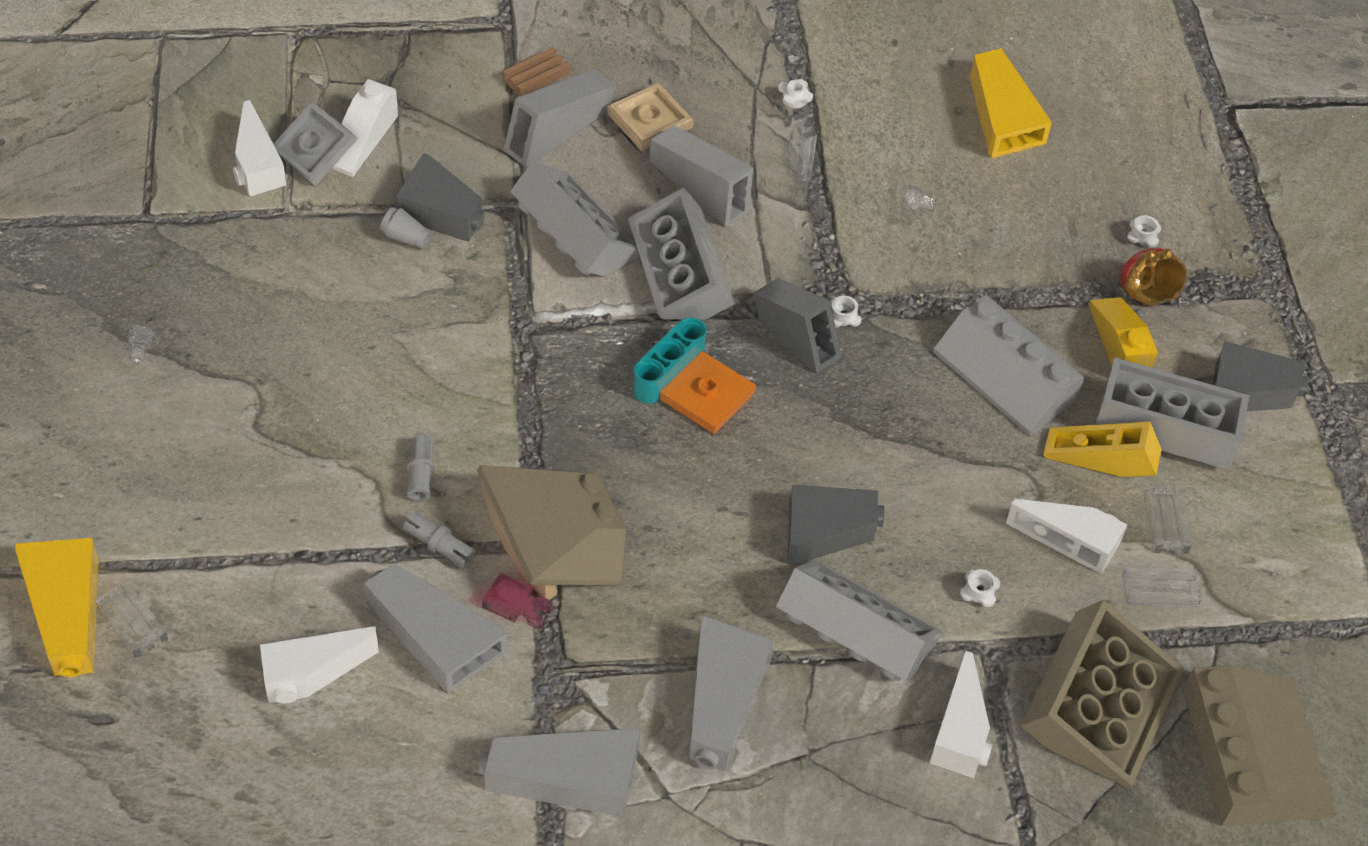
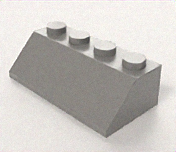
[510,161,640,277]
[628,187,735,320]
[933,295,1084,436]
[1095,358,1250,470]
[776,560,943,681]

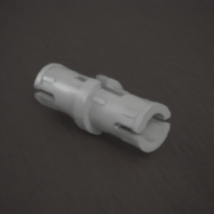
[403,511,476,569]

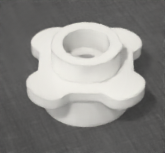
[778,79,813,109]
[1127,215,1161,247]
[830,296,862,328]
[960,569,1000,607]

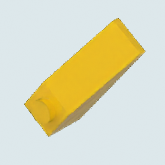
[1089,297,1158,368]
[1043,422,1162,477]

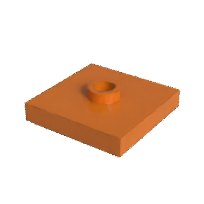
[660,351,756,434]

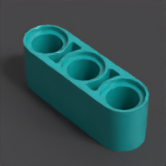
[633,317,707,404]

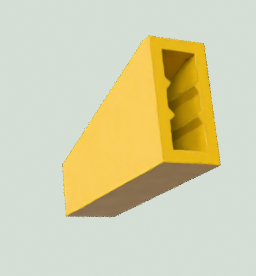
[970,48,1052,158]
[15,538,98,677]

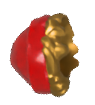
[1121,247,1187,306]

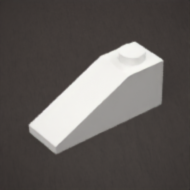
[331,79,398,177]
[233,100,286,197]
[1006,499,1127,574]
[260,626,379,704]
[930,651,993,778]

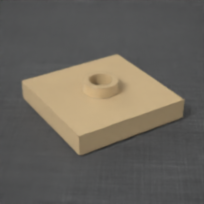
[607,83,694,151]

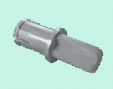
[407,433,435,502]

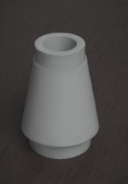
[380,207,432,249]

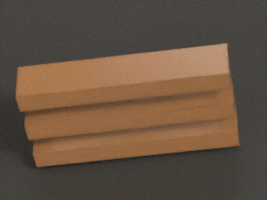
[503,47,571,97]

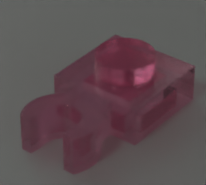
[482,572,552,629]

